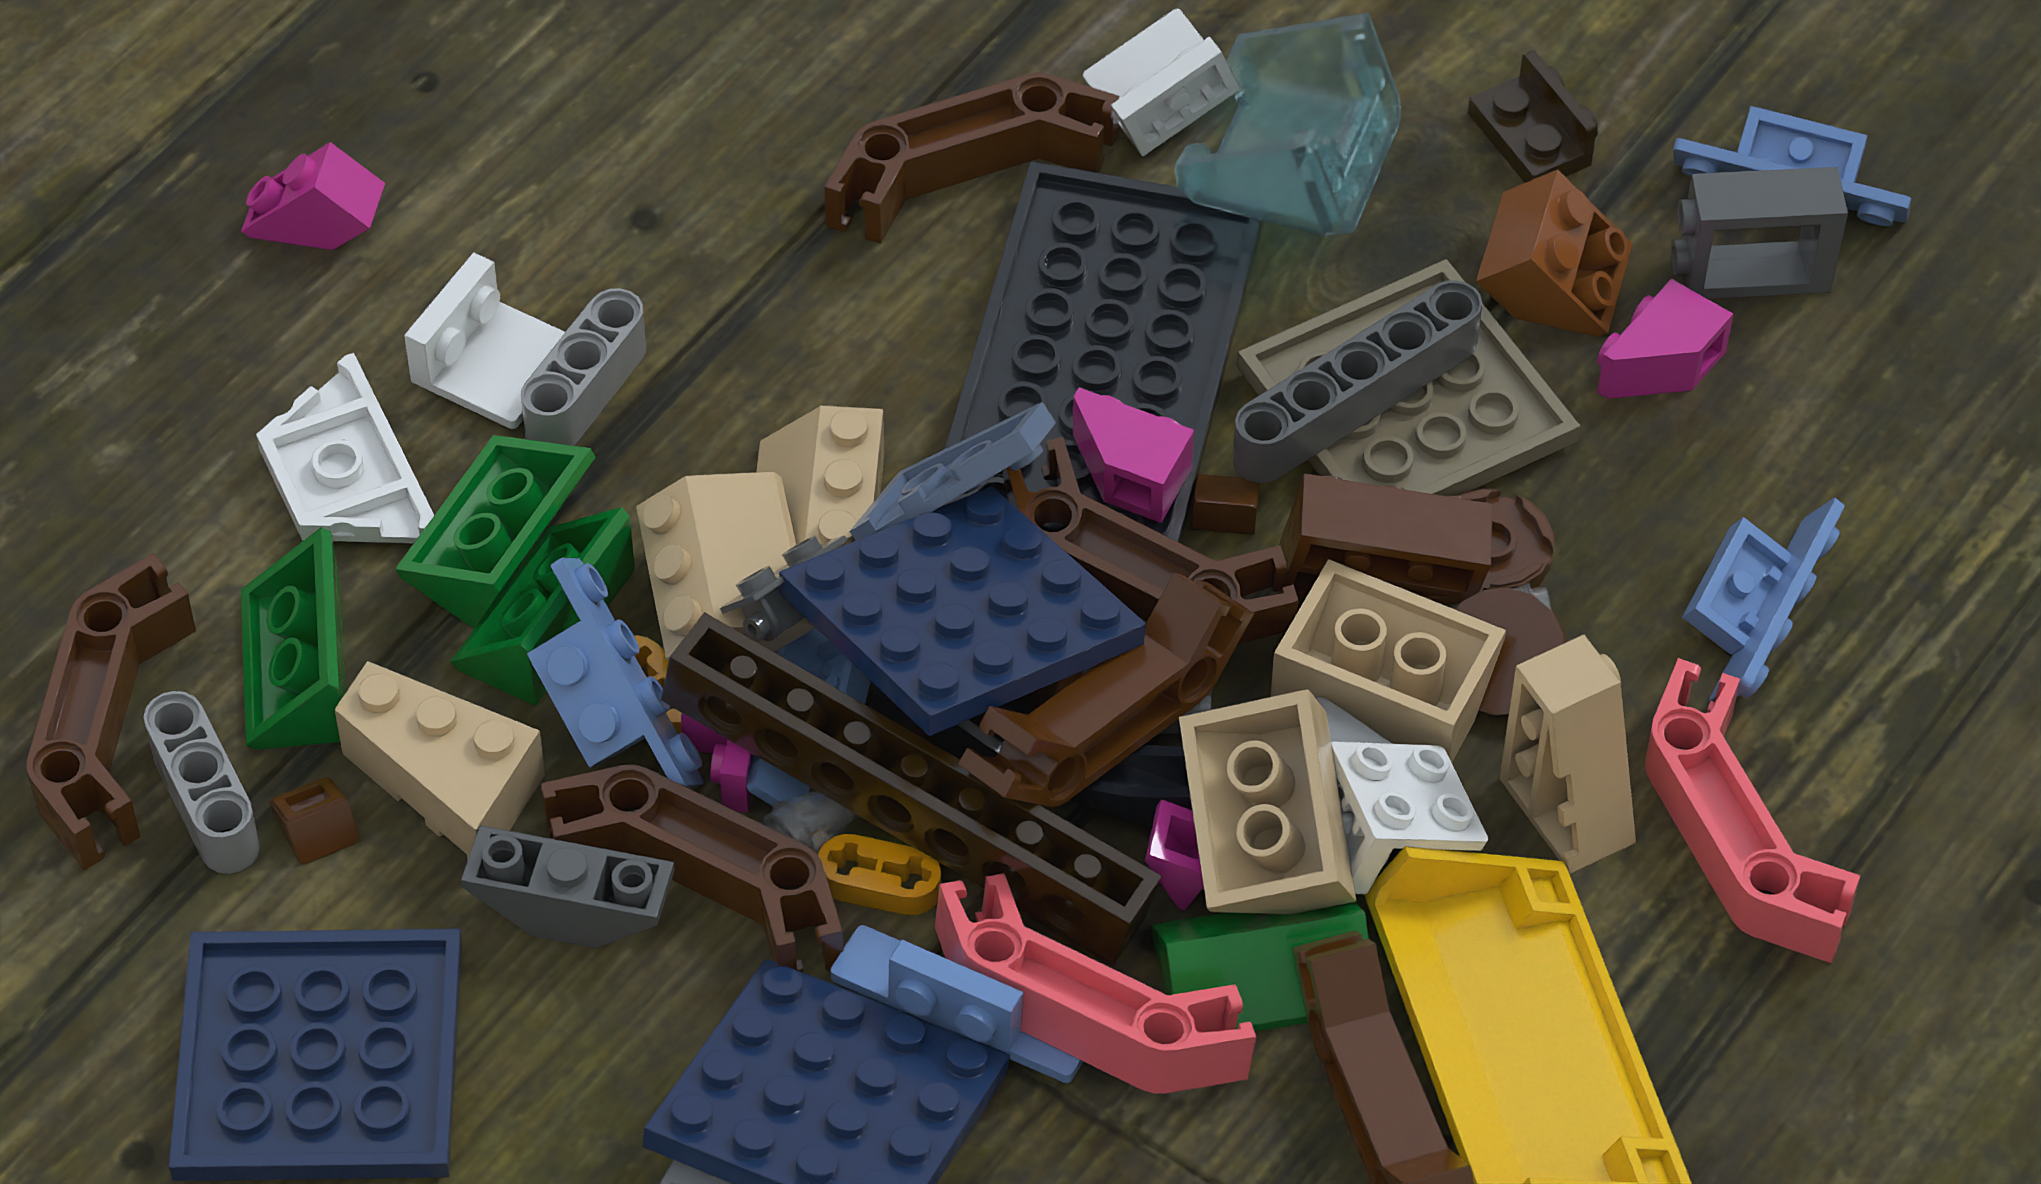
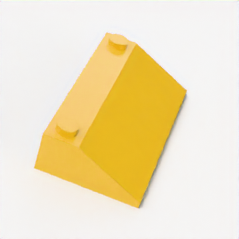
[1364,846,1692,1184]

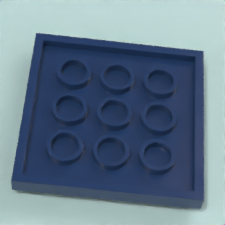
[779,486,1146,736]
[169,929,462,1181]
[642,958,1010,1184]

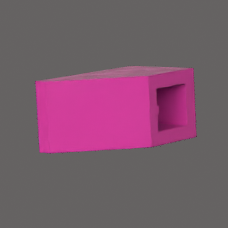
[241,142,385,250]
[1597,279,1733,399]
[1073,388,1194,523]

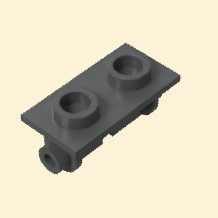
[720,535,848,642]

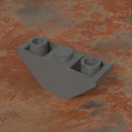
[461,825,675,948]

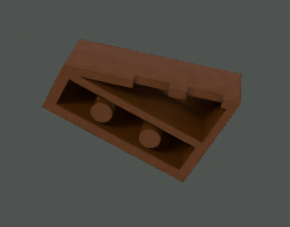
[1275,473,1492,603]

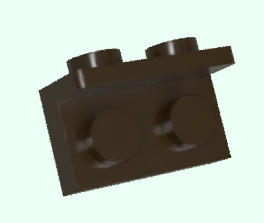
[1468,50,1598,183]

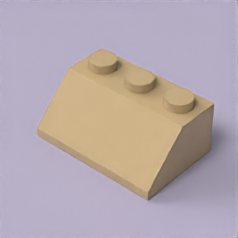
[756,406,884,549]
[636,472,815,660]
[1271,559,1506,763]
[1179,689,1356,915]

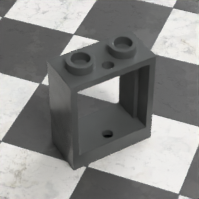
[1671,167,1848,299]

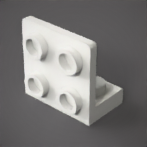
[1083,9,1240,157]
[404,252,565,429]
[1331,741,1488,894]

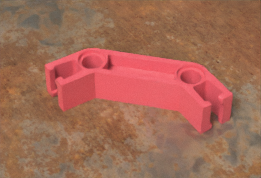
[1644,658,1861,964]
[935,874,1256,1093]

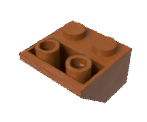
[1476,170,1633,337]

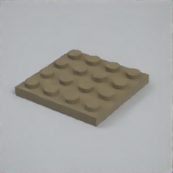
[1237,259,1580,496]

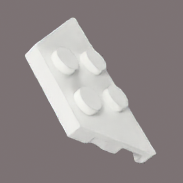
[256,353,434,543]

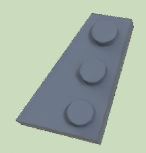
[850,402,1056,541]

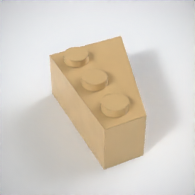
[1499,635,1636,875]
[335,661,545,859]

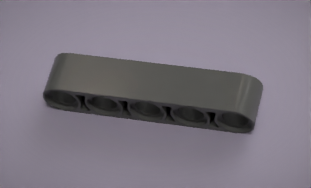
[1232,280,1483,483]

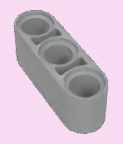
[521,288,646,446]
[144,691,260,874]

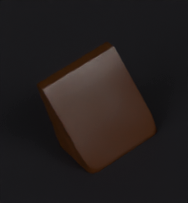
[1192,474,1260,535]
[269,777,360,864]

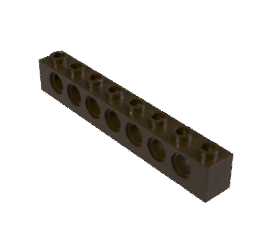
[661,612,1161,964]

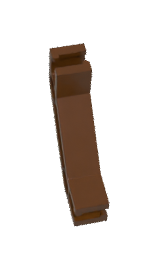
[824,73,1120,244]
[1003,437,1298,644]
[26,553,196,870]
[958,573,1254,807]
[541,765,843,973]
[1292,930,1474,1184]

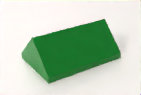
[395,435,595,629]
[450,507,635,706]
[241,527,346,750]
[1151,902,1368,1032]

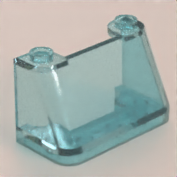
[1175,13,1401,237]

